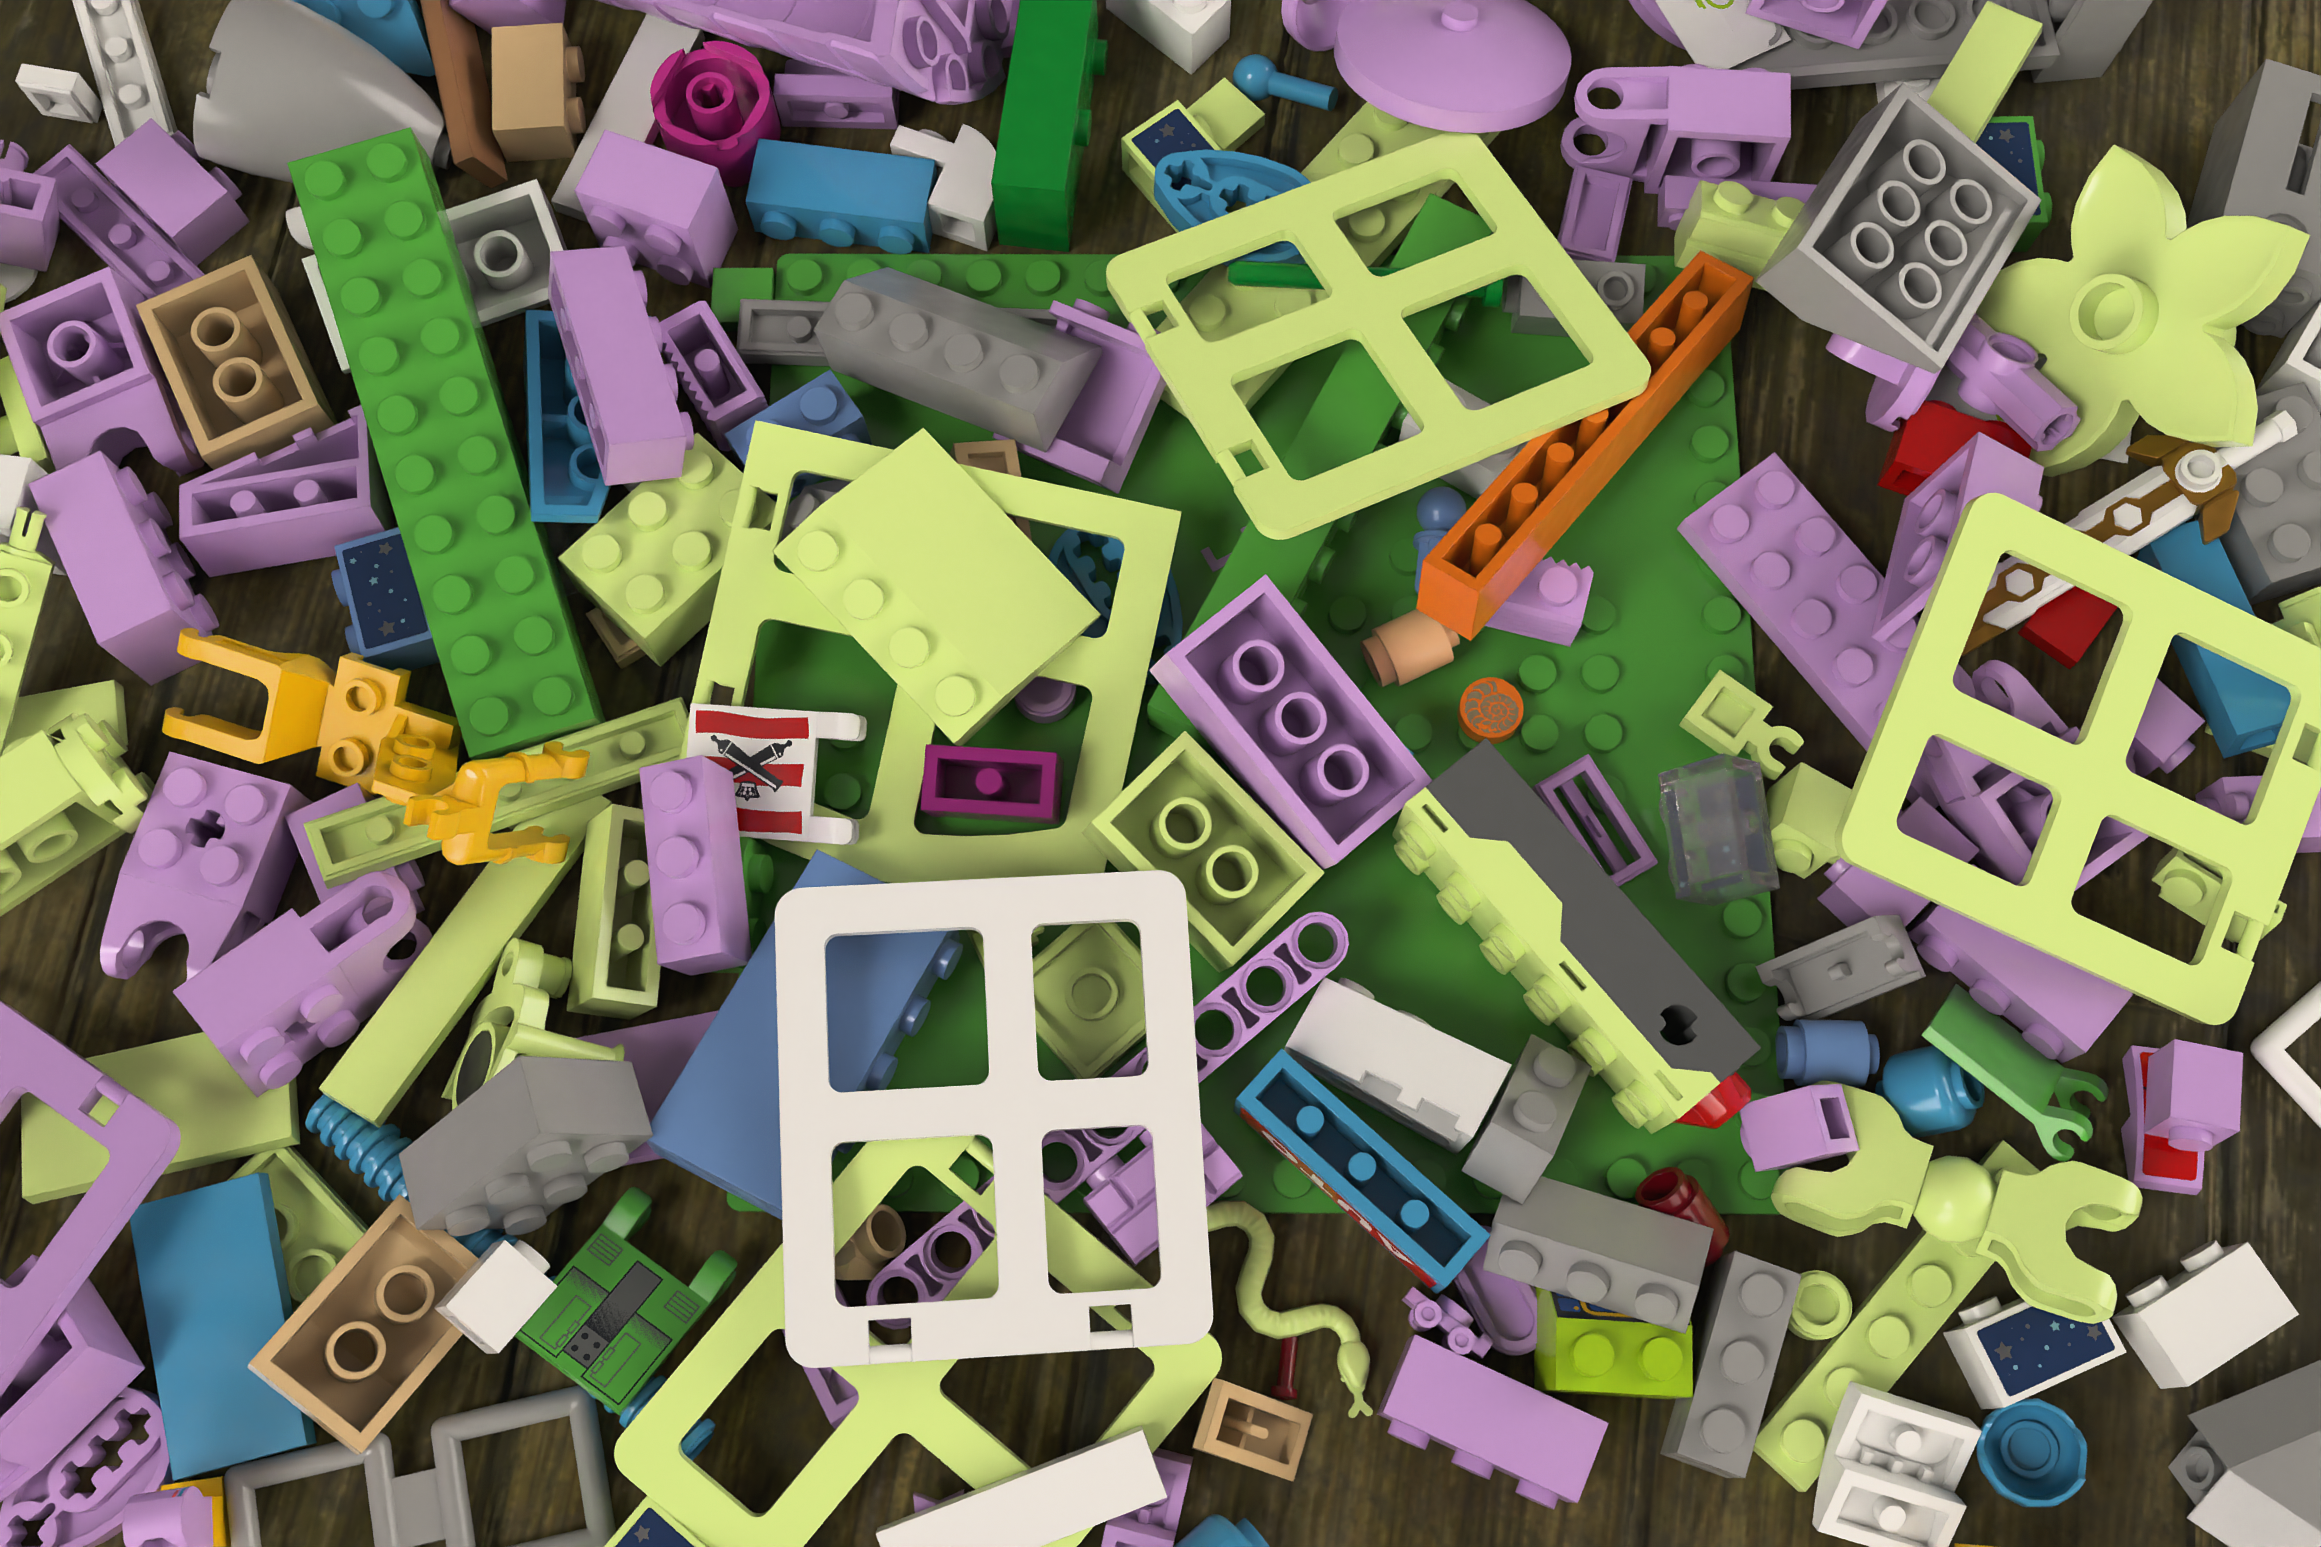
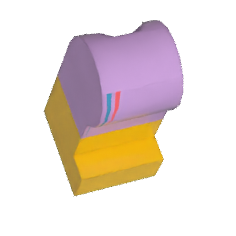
[122,1476,231,1547]

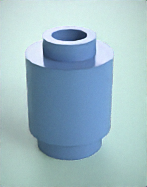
[1775,1019,1880,1087]

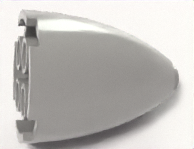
[193,0,453,183]

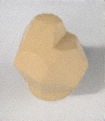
[835,1204,906,1280]

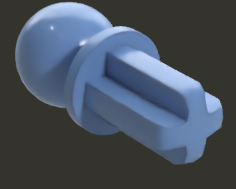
[1413,487,1467,594]

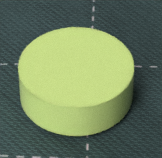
[1787,1270,1852,1341]

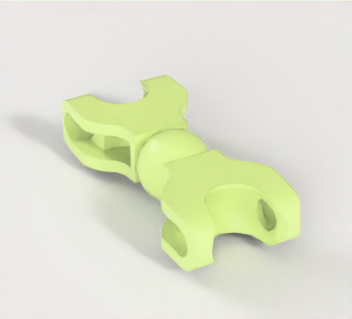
[1771,1080,2143,1324]

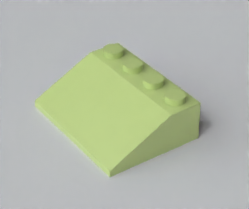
[772,428,1101,746]

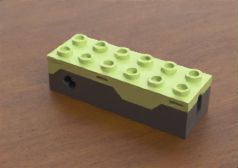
[1392,738,1761,1134]

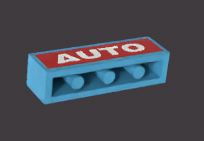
[1233,1048,1491,1294]

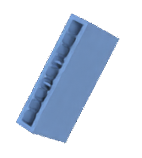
[646,849,963,1220]

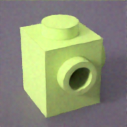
[1762,762,1852,879]

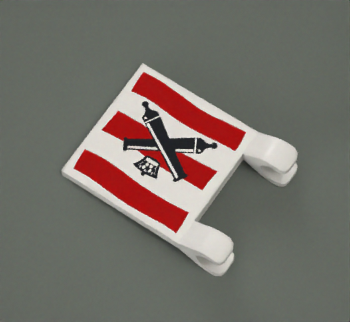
[686,703,867,845]

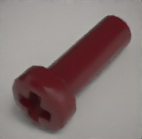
[1270,1336,1299,1400]

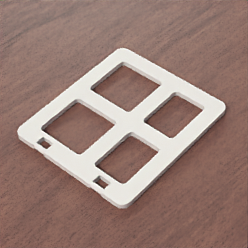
[775,870,1213,1368]

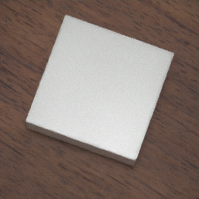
[15,63,103,123]

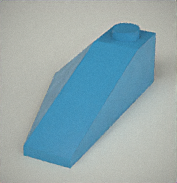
[523,310,652,523]

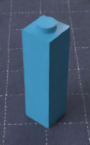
[2137,520,2291,758]

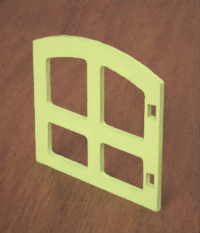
[679,420,1182,883]

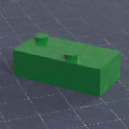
[991,0,1108,252]

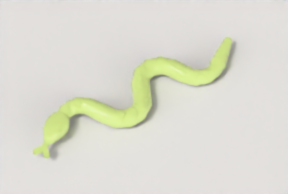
[1206,1200,1373,1418]

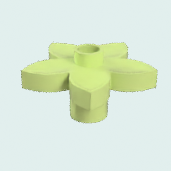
[1975,144,2310,477]

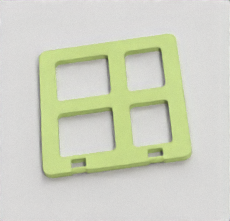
[1106,131,1651,540]
[1835,493,2321,1025]
[614,1136,1222,1547]

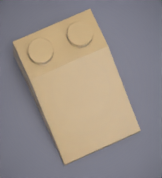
[248,1194,479,1455]

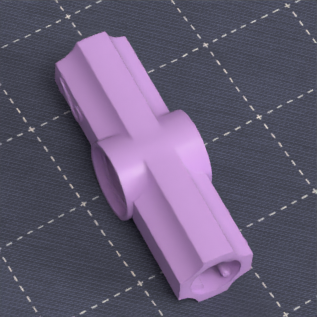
[1945,313,2081,452]

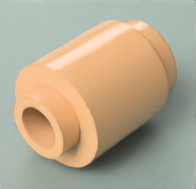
[1360,609,1460,688]

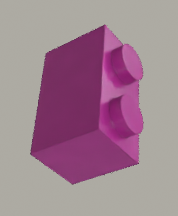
[921,744,1064,825]

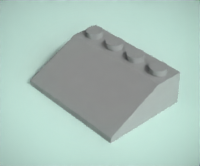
[1755,82,2041,374]

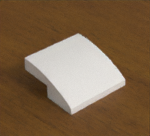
[1812,1381,1982,1547]

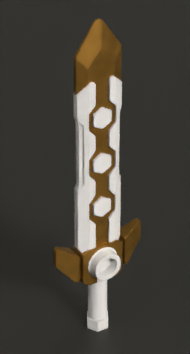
[1961,410,2298,656]

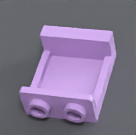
[992,298,1167,494]

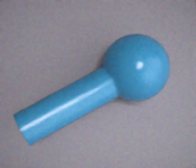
[1232,54,1338,111]

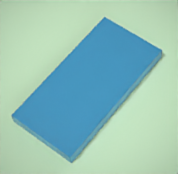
[130,1172,317,1481]

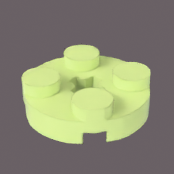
[48,713,155,834]

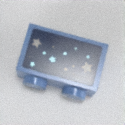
[331,527,440,671]

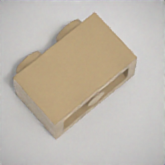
[491,23,586,162]

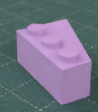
[179,405,394,577]

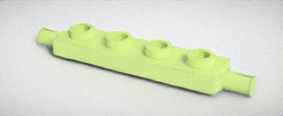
[0,507,56,757]

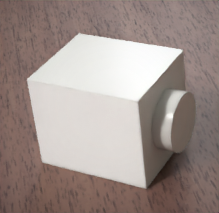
[434,1240,557,1354]

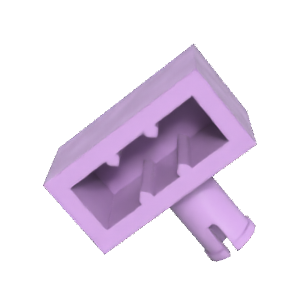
[0,140,60,272]

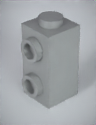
[1502,259,1646,337]

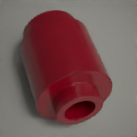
[1635,1167,1730,1268]

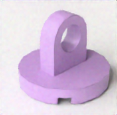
[1826,333,1941,432]

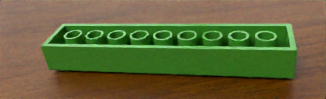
[287,127,606,760]

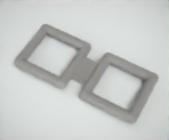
[224,1385,616,1547]

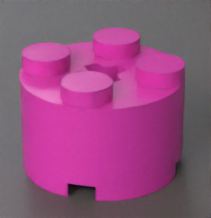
[650,41,781,187]

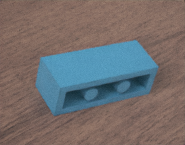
[745,138,938,254]

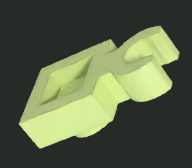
[1679,670,1804,780]

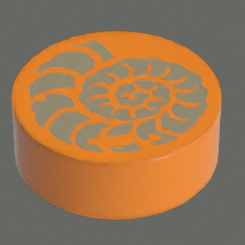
[1457,677,1524,744]

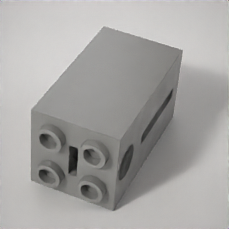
[2186,59,2321,338]

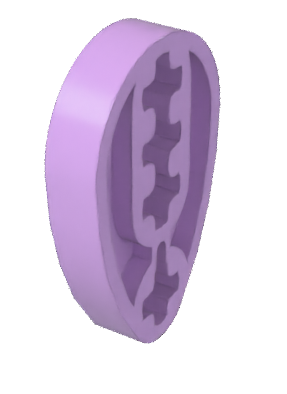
[0,1386,174,1547]

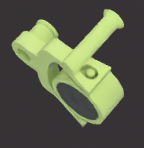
[441,938,625,1110]

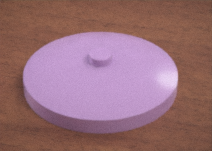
[1334,0,1572,133]

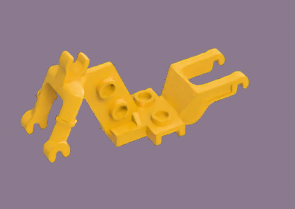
[162,628,590,865]

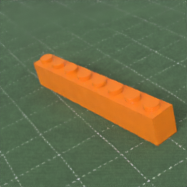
[1416,250,1754,641]

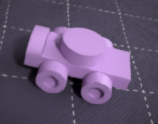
[1401,1287,1495,1360]

